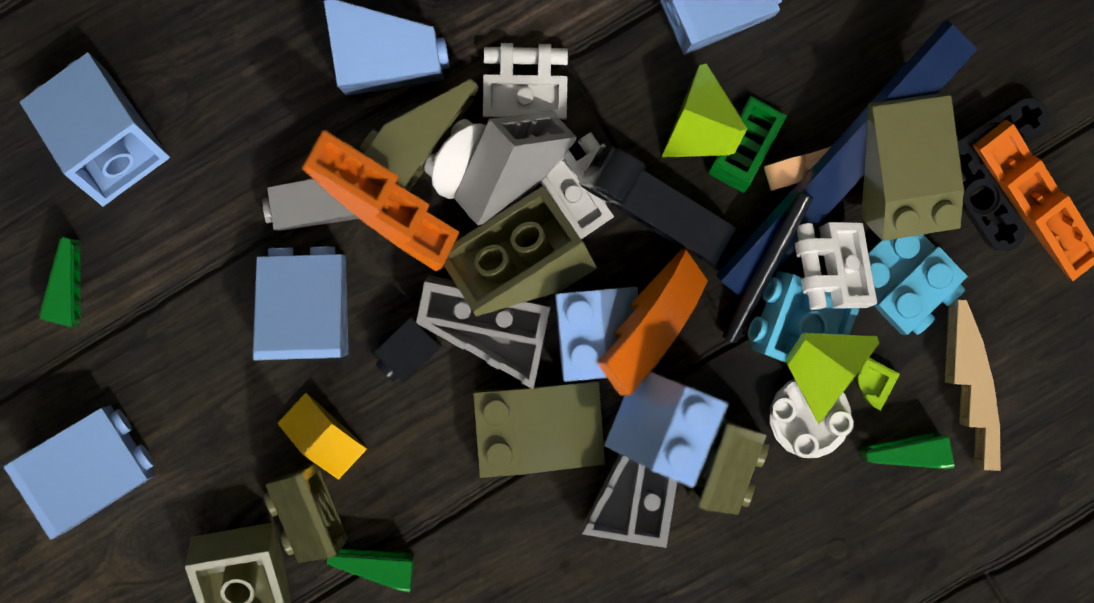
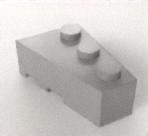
[416,275,551,389]
[581,454,677,548]

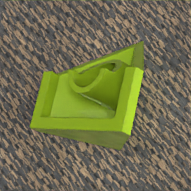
[662,63,747,157]
[785,333,879,425]

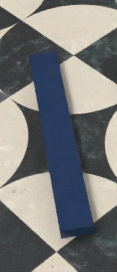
[716,20,978,298]

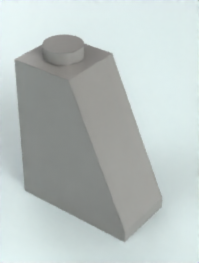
[454,111,577,225]
[262,179,359,231]

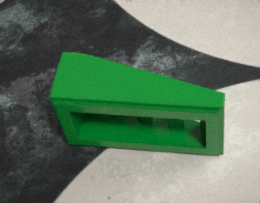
[709,96,787,193]
[39,237,81,327]
[859,432,954,469]
[327,548,414,593]

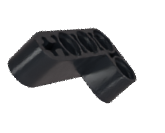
[579,147,736,266]

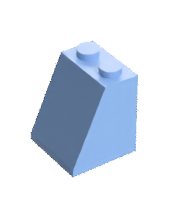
[324,0,450,96]
[660,0,782,56]
[20,52,170,206]
[253,247,349,360]
[555,287,638,381]
[604,372,727,487]
[4,405,155,540]

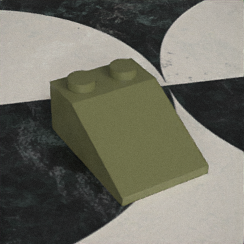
[359,80,479,192]
[861,92,964,241]
[444,185,597,316]
[474,381,605,478]
[687,418,769,515]
[264,463,349,563]
[185,522,291,603]

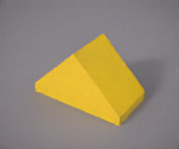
[277,392,367,480]

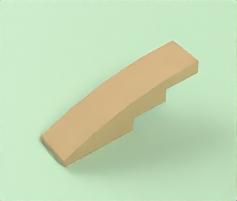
[945,300,1001,471]

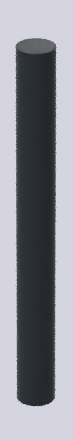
[722,190,813,343]

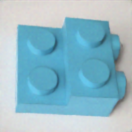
[868,234,968,335]
[748,271,860,363]

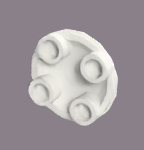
[424,119,486,199]
[770,379,853,458]

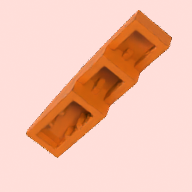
[972,119,1094,281]
[302,130,460,271]
[597,249,708,396]

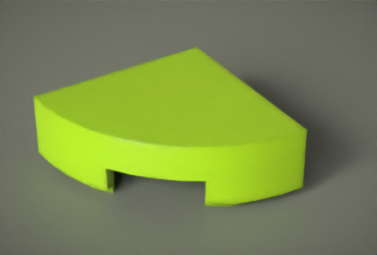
[856,358,900,411]

